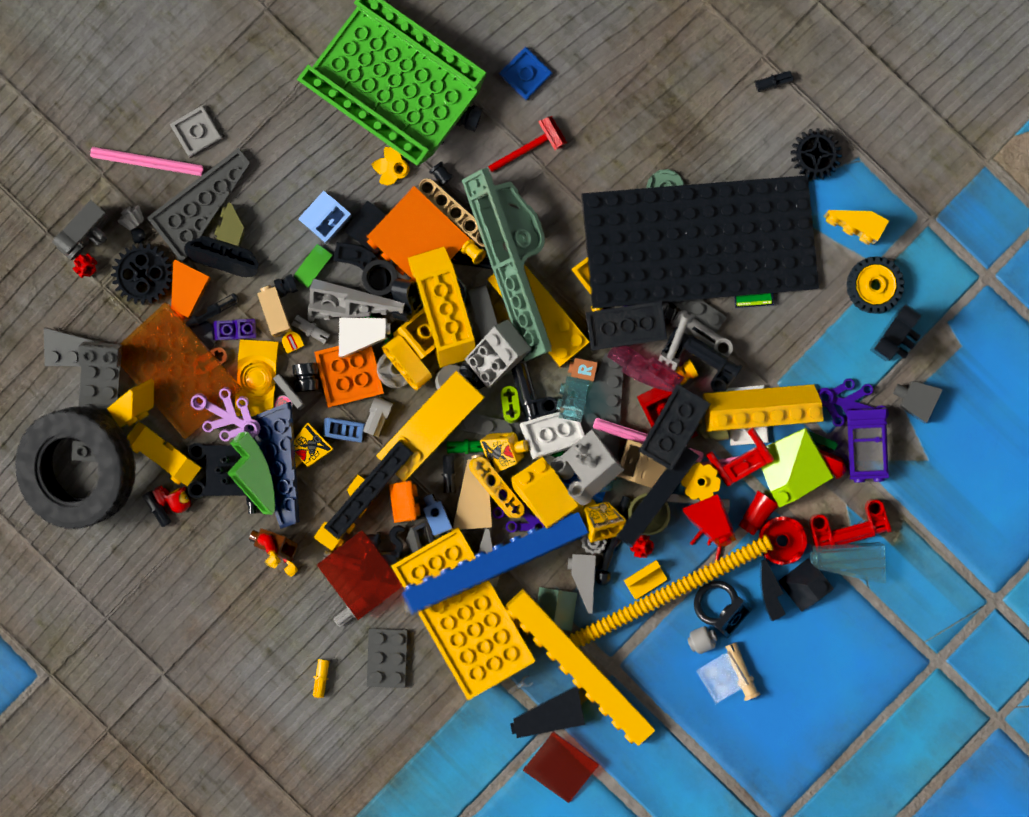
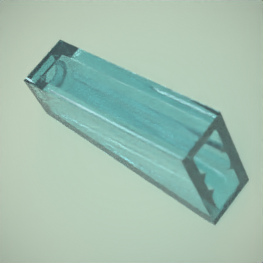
[810,542,886,583]

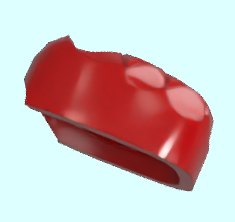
[818,449,846,479]

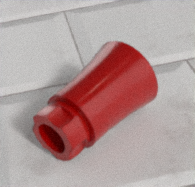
[739,490,779,536]

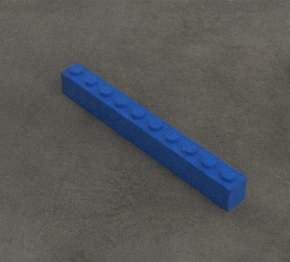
[402,512,588,615]

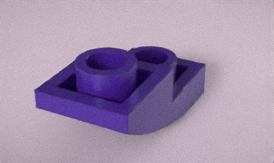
[214,319,256,341]

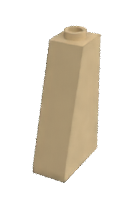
[453,455,492,530]

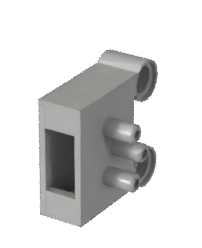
[550,430,624,505]

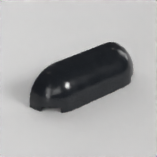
[184,236,258,277]

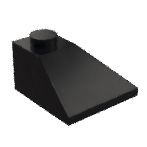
[778,558,834,612]

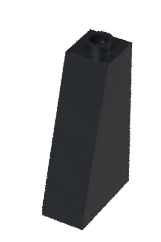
[510,686,585,738]

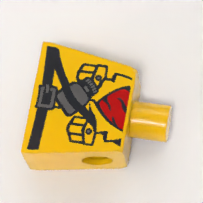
[294,423,334,468]
[480,432,529,473]

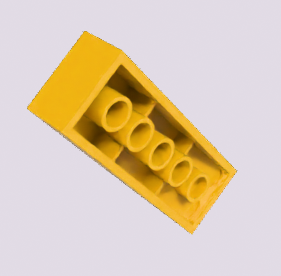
[487,264,590,368]
[376,370,484,482]

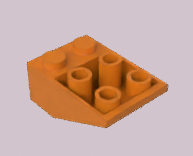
[389,481,421,523]

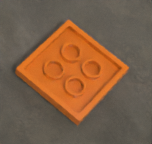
[314,346,384,408]

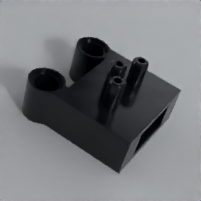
[870,304,922,361]
[188,443,246,499]

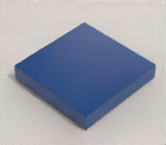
[499,46,553,101]

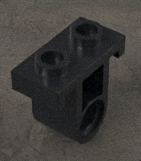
[391,278,423,322]

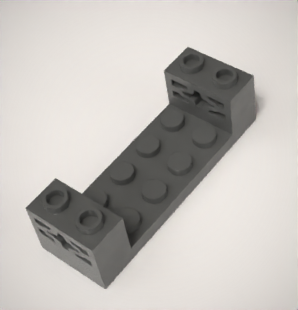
[72,341,122,462]

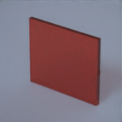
[317,530,403,620]

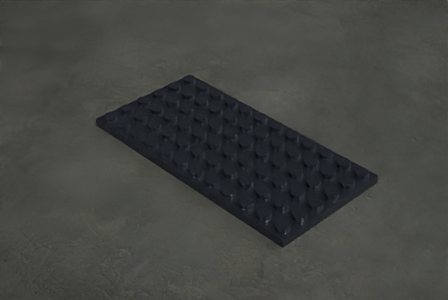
[581,175,819,309]

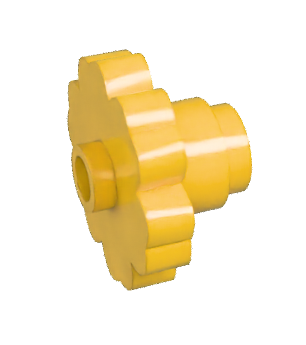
[681,463,721,501]

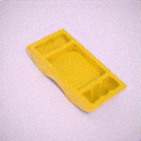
[235,339,279,417]

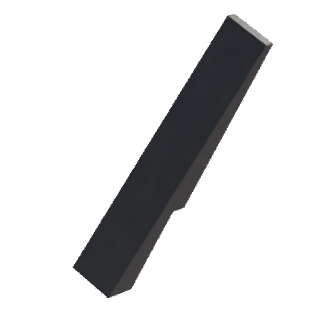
[616,447,699,548]

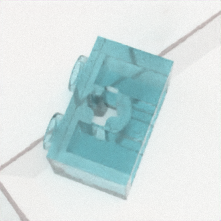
[556,376,589,422]

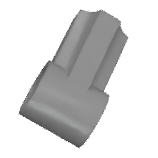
[363,396,393,437]

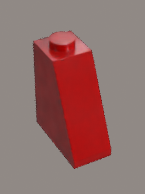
[683,494,736,547]

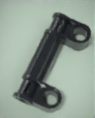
[661,326,742,392]
[511,355,559,422]

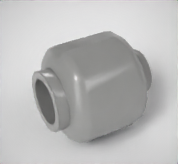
[688,626,718,654]

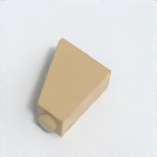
[257,285,292,338]

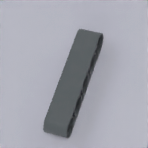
[467,284,512,377]

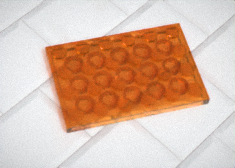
[120,302,243,439]

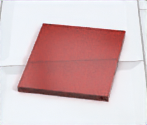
[523,731,599,803]

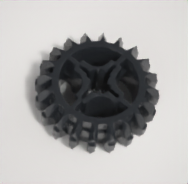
[790,128,842,180]

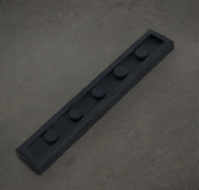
[324,440,414,540]

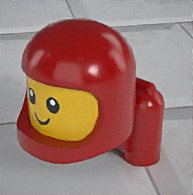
[152,485,191,513]

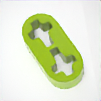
[501,386,520,423]

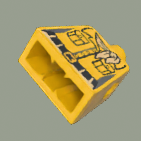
[582,499,626,543]

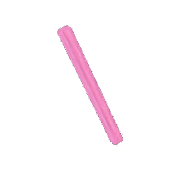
[90,147,203,176]
[593,418,703,463]

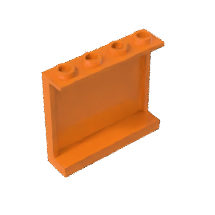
[366,186,470,283]

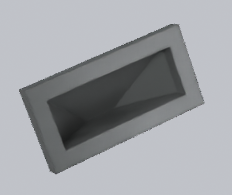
[405,520,434,553]

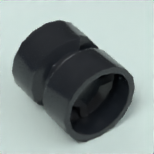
[456,105,483,132]
[292,363,319,392]

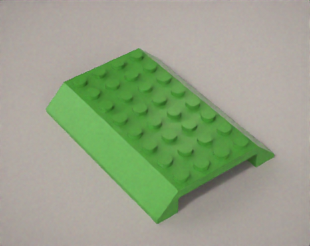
[297,0,487,166]

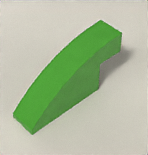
[227,432,275,514]

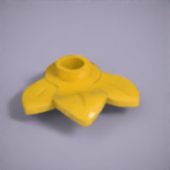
[372,147,409,185]

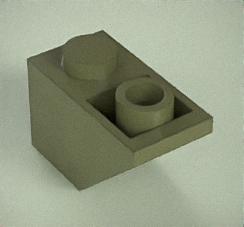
[215,203,246,247]

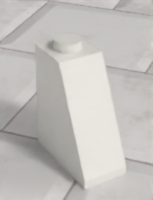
[339,318,391,358]

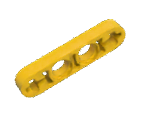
[469,457,524,518]

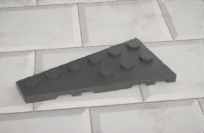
[147,148,250,263]
[565,353,624,461]

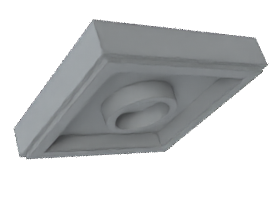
[170,105,222,158]
[273,374,305,410]

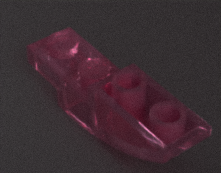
[607,345,684,392]

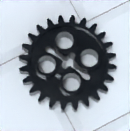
[111,243,173,306]

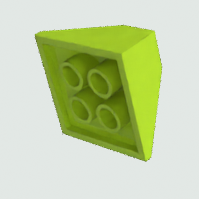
[761,428,834,507]

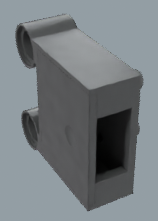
[52,200,109,261]

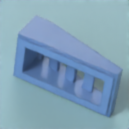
[322,418,364,443]

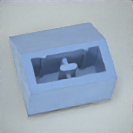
[298,191,352,245]

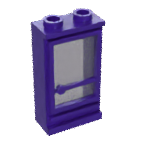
[847,407,889,483]

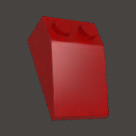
[637,380,698,438]

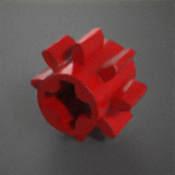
[72,253,97,278]
[630,535,654,558]

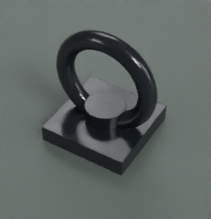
[694,580,752,638]

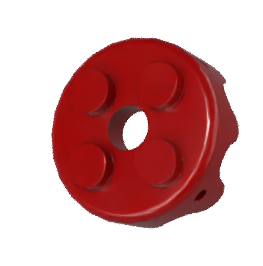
[758,517,807,565]

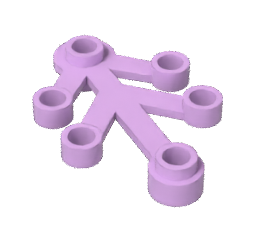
[191,387,260,441]

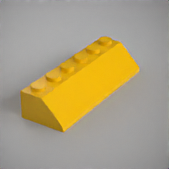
[703,384,824,432]

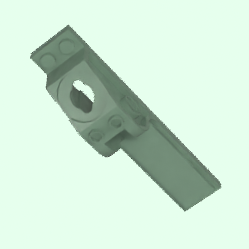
[462,168,552,361]

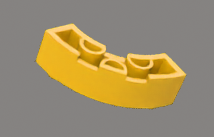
[127,421,201,486]

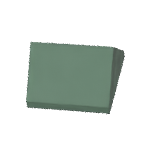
[537,587,577,631]

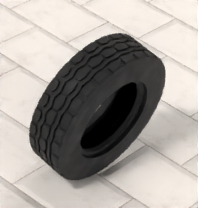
[15,406,136,529]

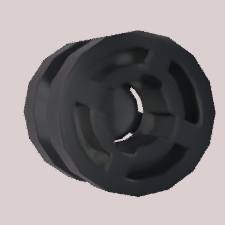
[274,274,298,298]

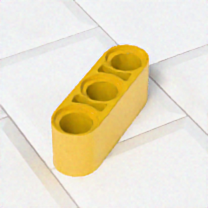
[382,335,432,390]

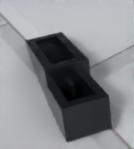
[760,559,786,621]

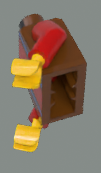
[249,528,299,577]

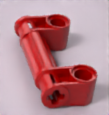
[809,499,891,552]

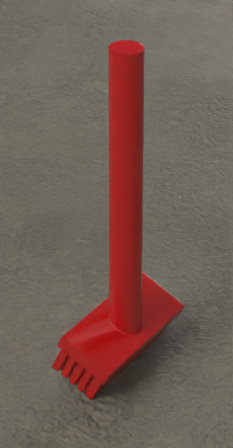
[488,116,568,173]

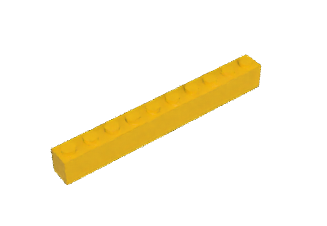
[506,589,655,746]

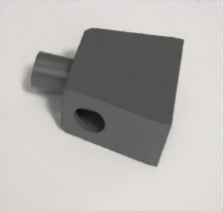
[893,381,942,424]

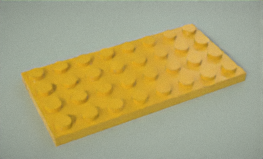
[391,527,536,701]

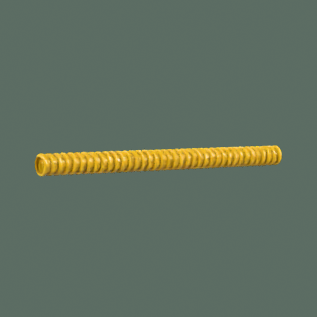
[569,535,773,649]

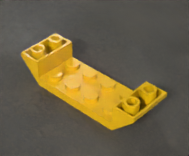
[408,247,475,368]

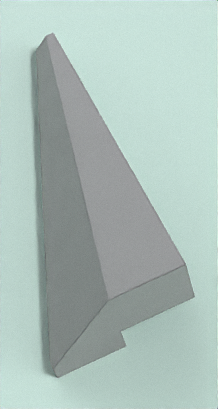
[308,278,404,322]

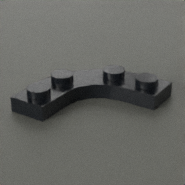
[333,242,387,298]

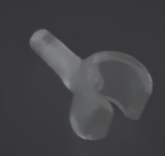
[507,675,533,694]

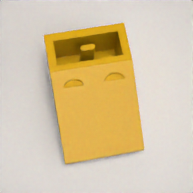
[823,210,889,245]

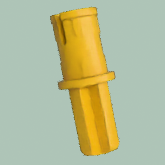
[313,659,330,698]

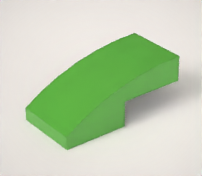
[293,244,332,288]

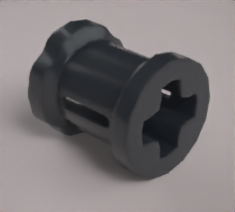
[429,161,454,187]

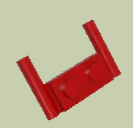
[706,427,775,487]

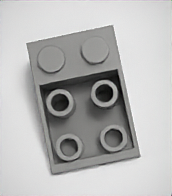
[465,320,532,389]

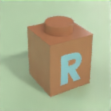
[568,358,597,382]

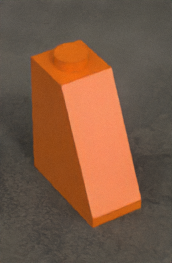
[171,260,211,320]

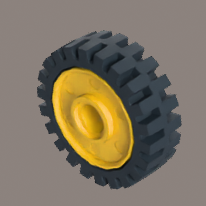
[846,256,904,314]

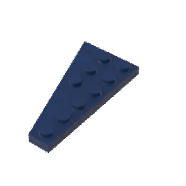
[248,402,300,529]

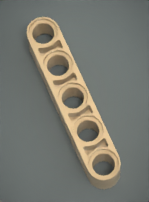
[419,179,485,248]

